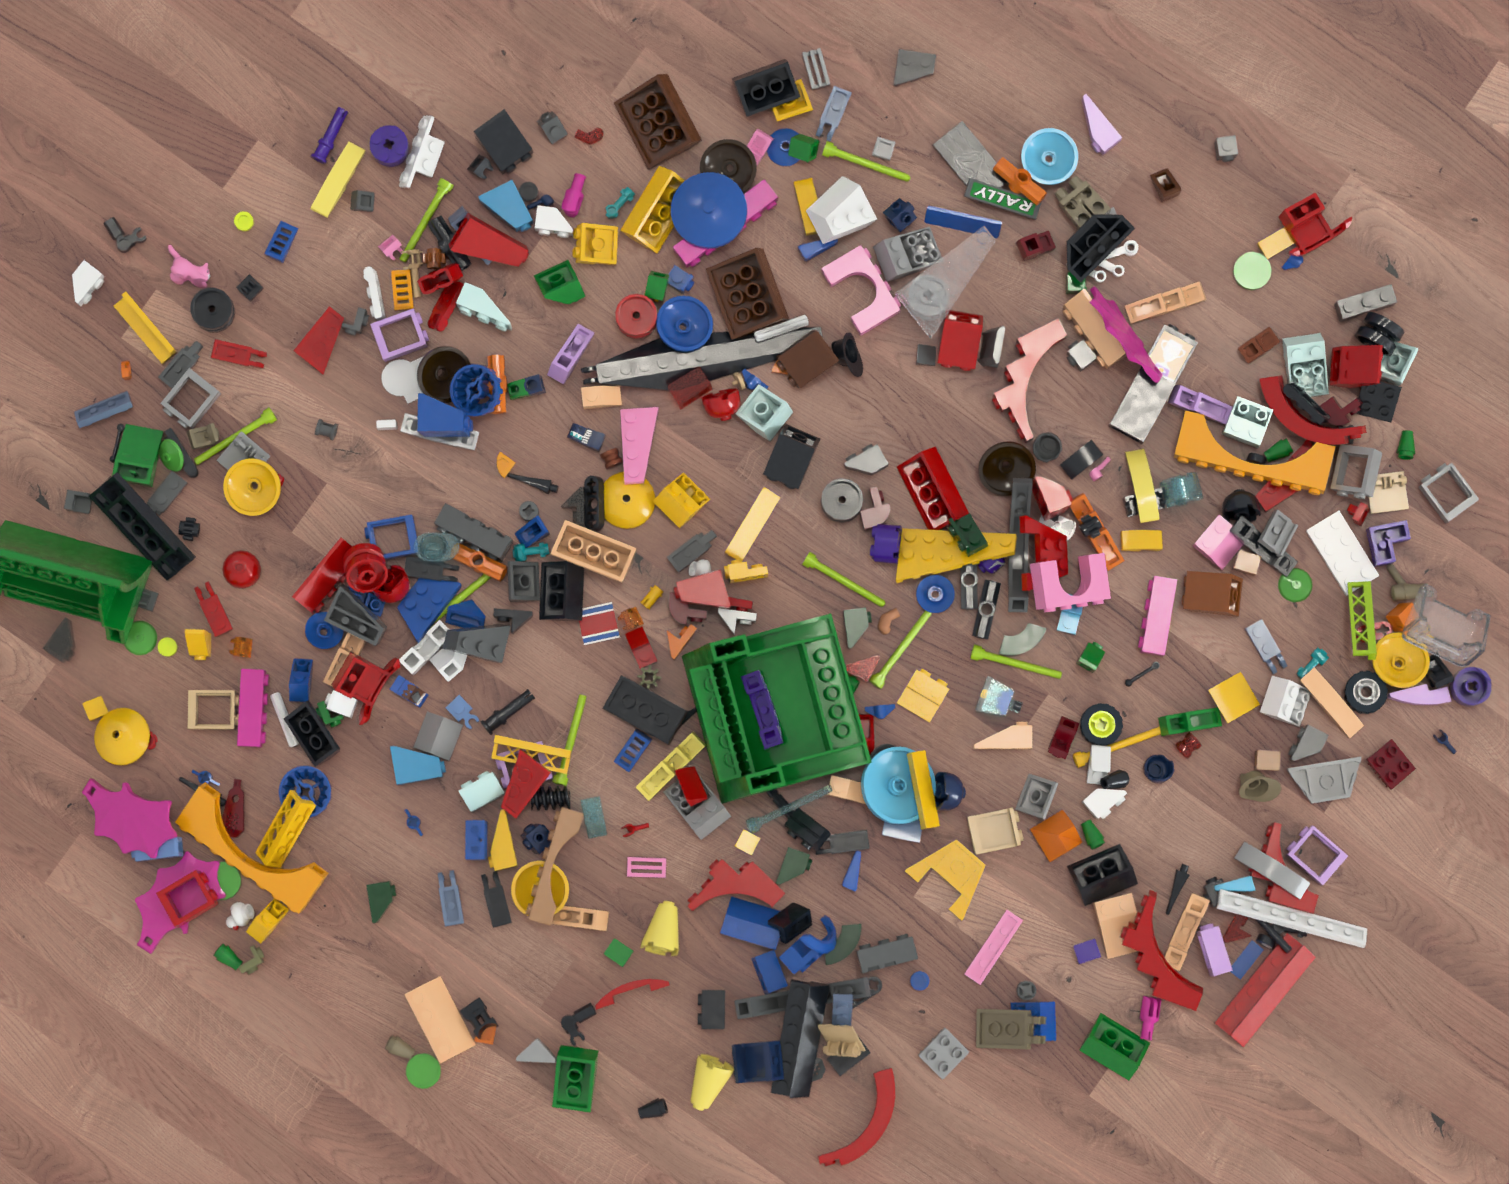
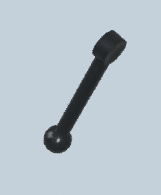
[109,424,125,463]
[1125,662,1160,687]

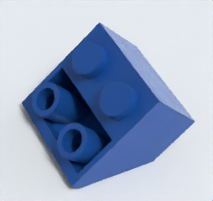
[1011,1002,1056,1041]

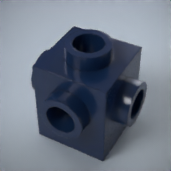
[882,198,917,232]
[521,823,551,854]

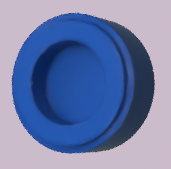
[910,971,930,991]

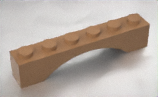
[525,807,584,926]

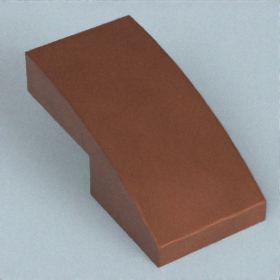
[1238,326,1281,364]

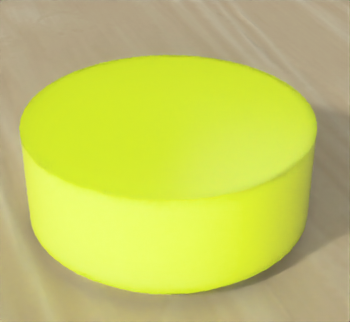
[234,211,254,231]
[158,637,178,657]

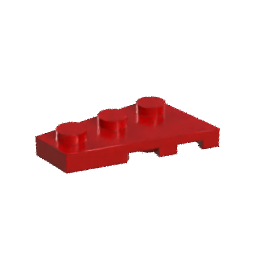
[293,306,344,375]
[501,749,551,818]

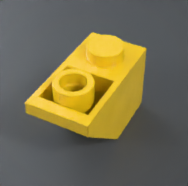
[246,899,289,944]

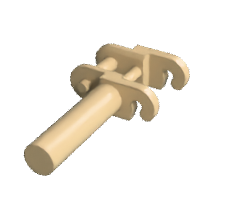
[401,249,423,297]

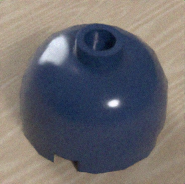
[934,772,966,811]

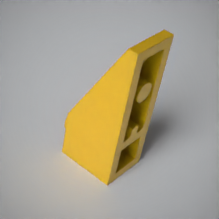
[185,629,211,660]
[488,809,518,871]

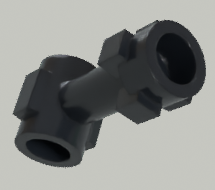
[1271,924,1308,938]

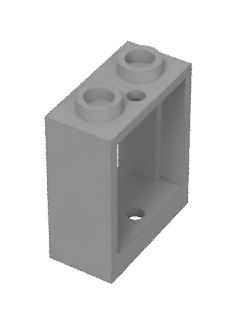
[160,368,221,429]
[1330,444,1382,499]
[1418,463,1479,524]

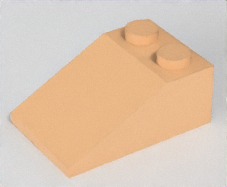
[1093,893,1137,959]

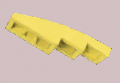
[311,142,365,218]
[636,731,706,801]

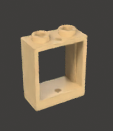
[188,690,240,730]

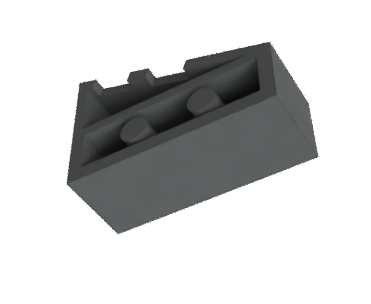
[324,584,387,646]
[443,624,511,663]
[856,934,918,973]

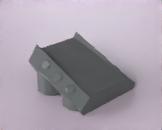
[977,326,1005,368]

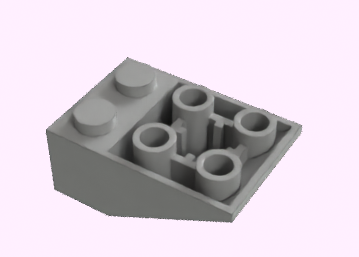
[873,226,943,282]
[663,776,731,840]

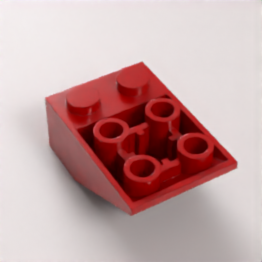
[1329,345,1383,389]

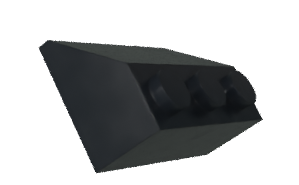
[732,59,800,117]
[539,561,584,621]
[284,700,340,767]
[1067,844,1138,906]

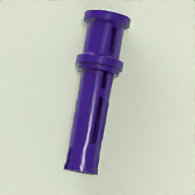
[311,107,349,164]

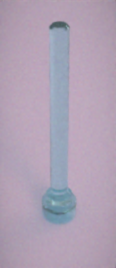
[746,785,832,834]

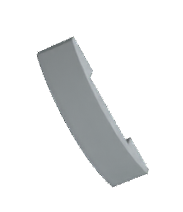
[400,413,479,451]
[1234,842,1310,899]

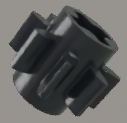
[1079,514,1103,539]
[178,517,200,541]

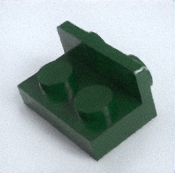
[947,513,988,557]

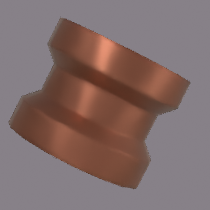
[600,448,623,469]

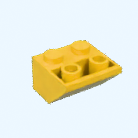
[653,472,710,528]

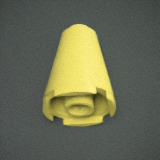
[640,901,679,956]
[691,1054,734,1111]

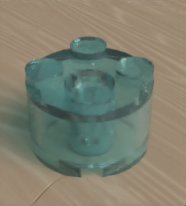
[1160,472,1203,508]

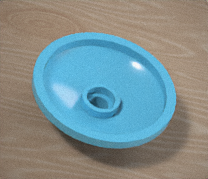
[1021,128,1078,185]

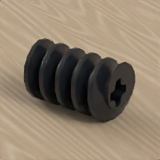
[531,785,570,811]

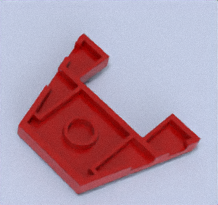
[1019,515,1068,591]

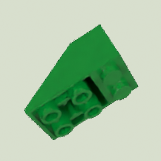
[112,424,164,487]

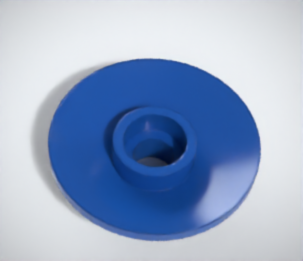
[767,128,800,166]
[916,575,955,613]
[305,612,344,649]

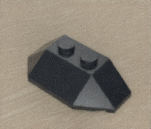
[1066,214,1135,283]

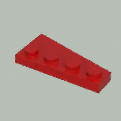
[1255,440,1313,513]

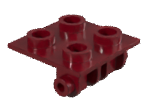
[1366,739,1416,790]

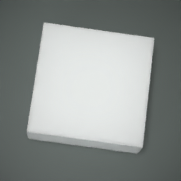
[376,419,397,430]

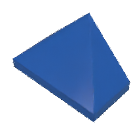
[445,600,486,628]

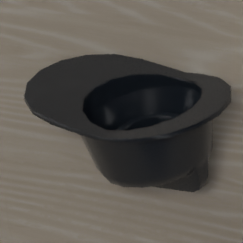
[831,332,863,377]

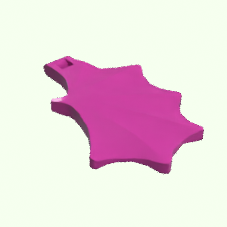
[1090,286,1163,383]
[82,778,177,858]
[135,851,226,954]

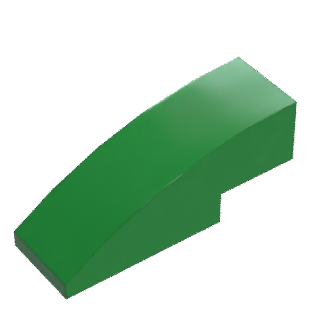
[1158,707,1222,737]

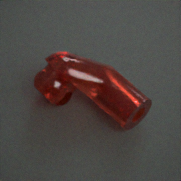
[574,128,604,144]

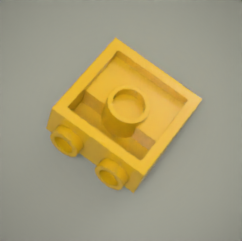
[572,223,618,265]
[724,559,768,583]
[896,668,949,723]

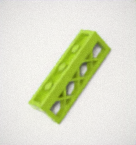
[1347,581,1377,660]

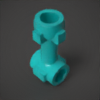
[605,187,635,219]
[512,542,549,561]
[1296,647,1329,679]

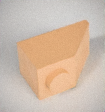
[581,386,622,409]

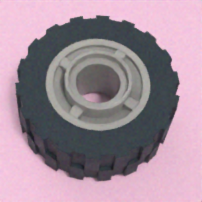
[1344,671,1388,714]

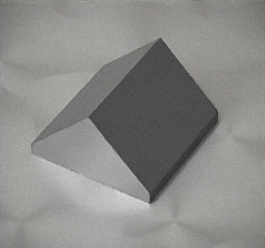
[507,561,540,602]

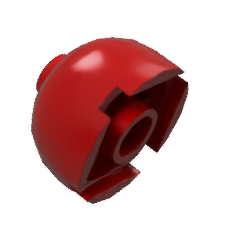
[702,388,741,421]
[222,550,261,589]
[373,565,410,603]

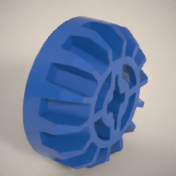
[450,364,503,416]
[279,766,332,818]

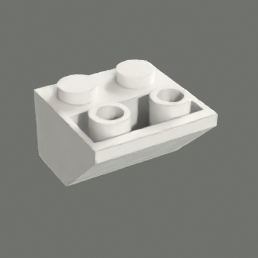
[1260,676,1311,727]

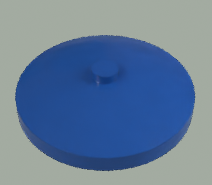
[671,172,747,249]

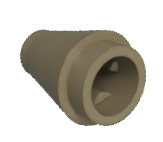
[385,1035,415,1060]

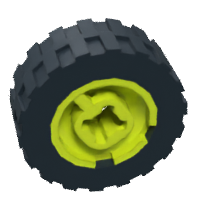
[1080,703,1123,746]

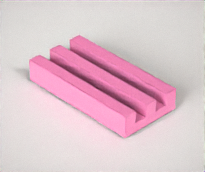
[627,857,666,878]

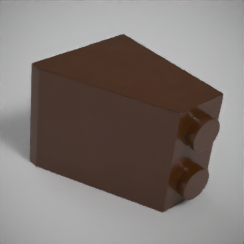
[775,330,839,388]

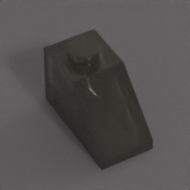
[43,617,76,663]

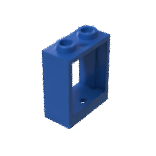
[364,514,420,560]
[465,820,488,860]

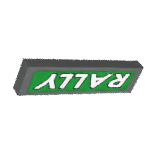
[963,178,1042,220]

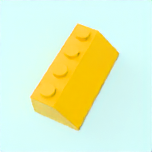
[620,166,685,254]

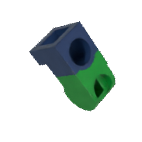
[507,374,546,400]

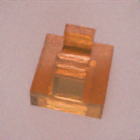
[618,607,644,630]
[229,637,253,658]

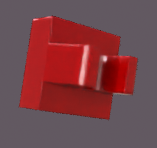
[1347,502,1370,526]

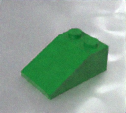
[552,1045,599,1112]

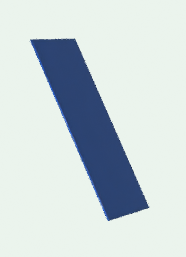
[1230,940,1264,980]

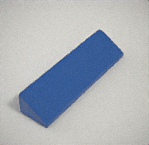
[924,206,1002,238]

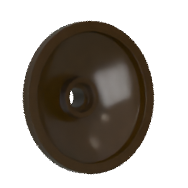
[700,139,757,192]
[417,346,471,403]
[978,441,1036,496]

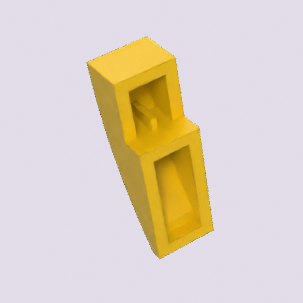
[793,178,817,236]

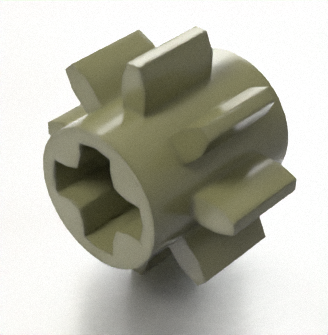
[637,665,661,689]

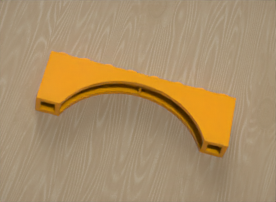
[1174,410,1335,495]
[175,782,329,914]

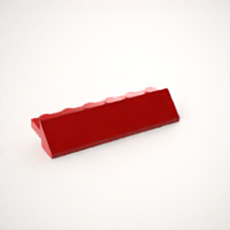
[1214,933,1316,1047]

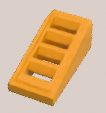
[391,269,414,311]

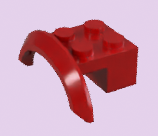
[1279,193,1352,257]
[331,651,400,725]

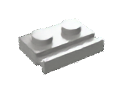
[1258,509,1298,557]

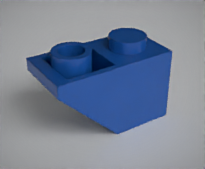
[289,658,313,702]

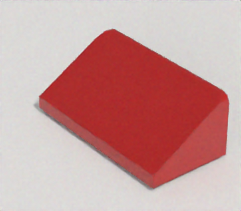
[674,766,708,806]

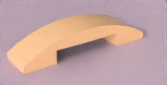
[1164,893,1210,971]

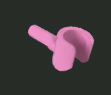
[1089,457,1111,481]

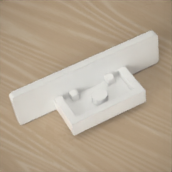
[399,116,445,188]

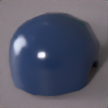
[1143,755,1175,783]

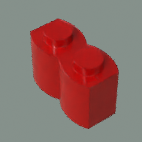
[417,263,463,294]

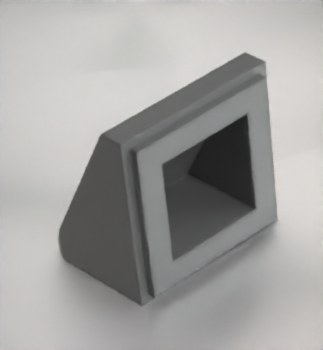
[350,190,375,212]
[916,344,936,366]

